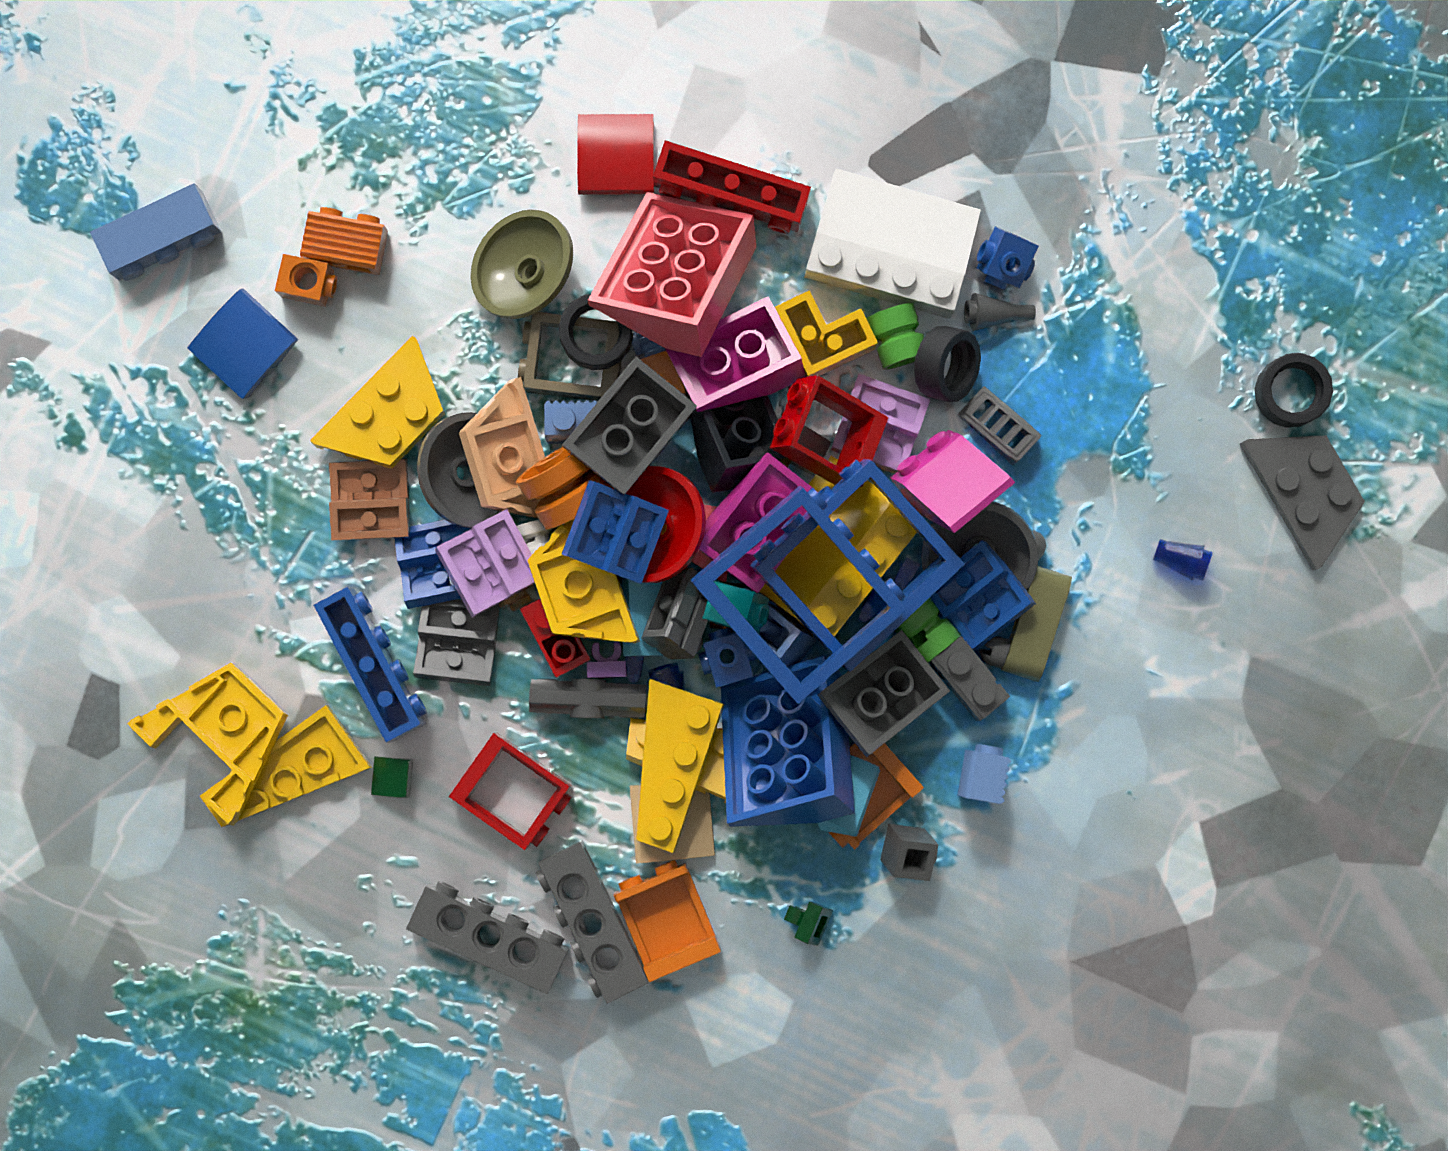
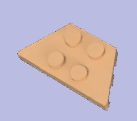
[459,377,545,518]

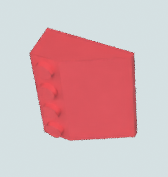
[588,192,757,357]

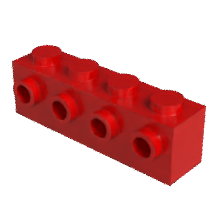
[653,140,811,234]

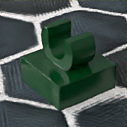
[784,902,833,946]

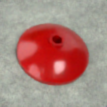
[626,466,706,583]

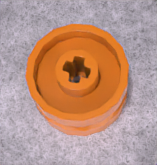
[516,447,614,529]

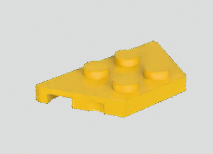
[310,335,445,469]
[527,518,640,643]

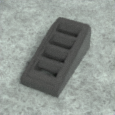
[958,386,1042,466]

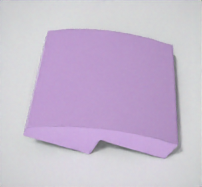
[831,374,930,474]
[435,509,535,618]

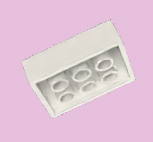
[804,169,981,319]

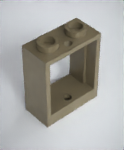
[518,312,622,401]

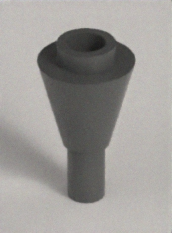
[964,293,1036,331]

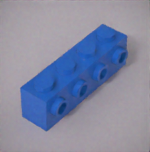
[313,587,427,743]

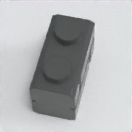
[641,567,708,660]
[928,636,1010,721]

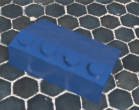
[721,656,855,827]

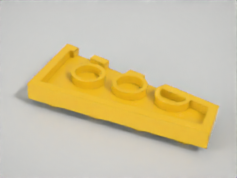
[636,679,725,853]
[200,705,372,827]

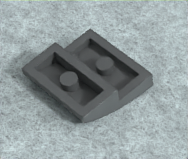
[413,600,500,686]

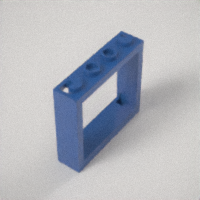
[750,459,965,672]
[691,486,907,704]

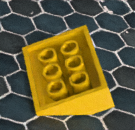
[759,455,917,636]

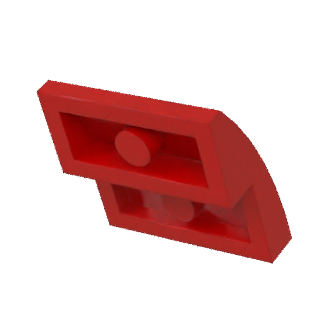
[577,114,654,195]

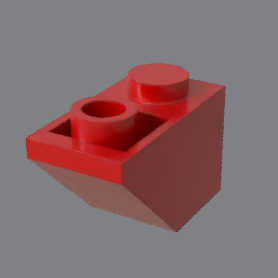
[520,599,591,678]

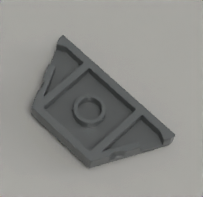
[1240,435,1365,571]

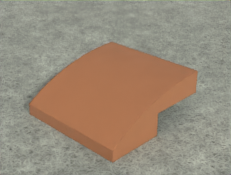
[329,459,409,540]

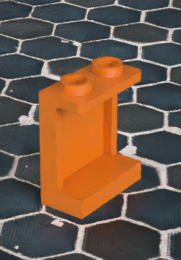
[829,743,924,850]
[613,860,721,982]

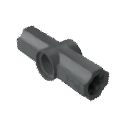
[529,678,647,719]

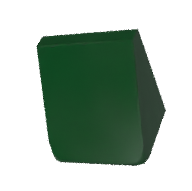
[371,756,413,798]

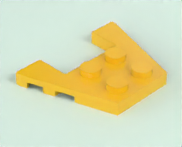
[127,663,288,826]

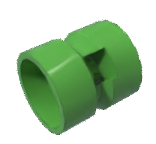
[867,303,924,370]
[894,598,961,662]

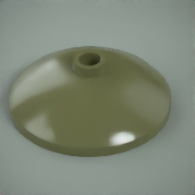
[470,210,573,319]

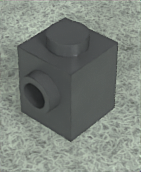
[880,824,938,881]

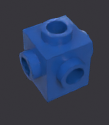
[976,226,1039,290]
[698,628,756,688]

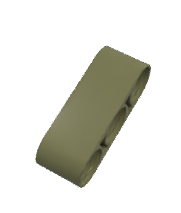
[1001,566,1072,682]

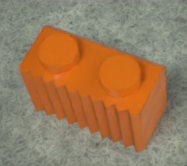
[300,207,388,275]

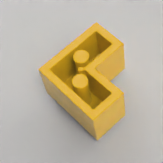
[775,290,878,377]

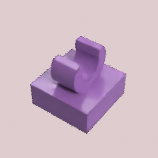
[587,642,628,678]

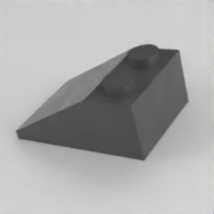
[562,357,697,496]
[818,630,950,757]

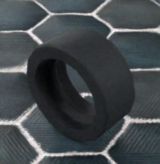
[559,294,633,371]
[914,326,981,402]
[1254,353,1333,428]

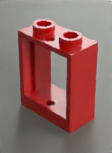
[770,375,889,487]
[448,732,573,851]

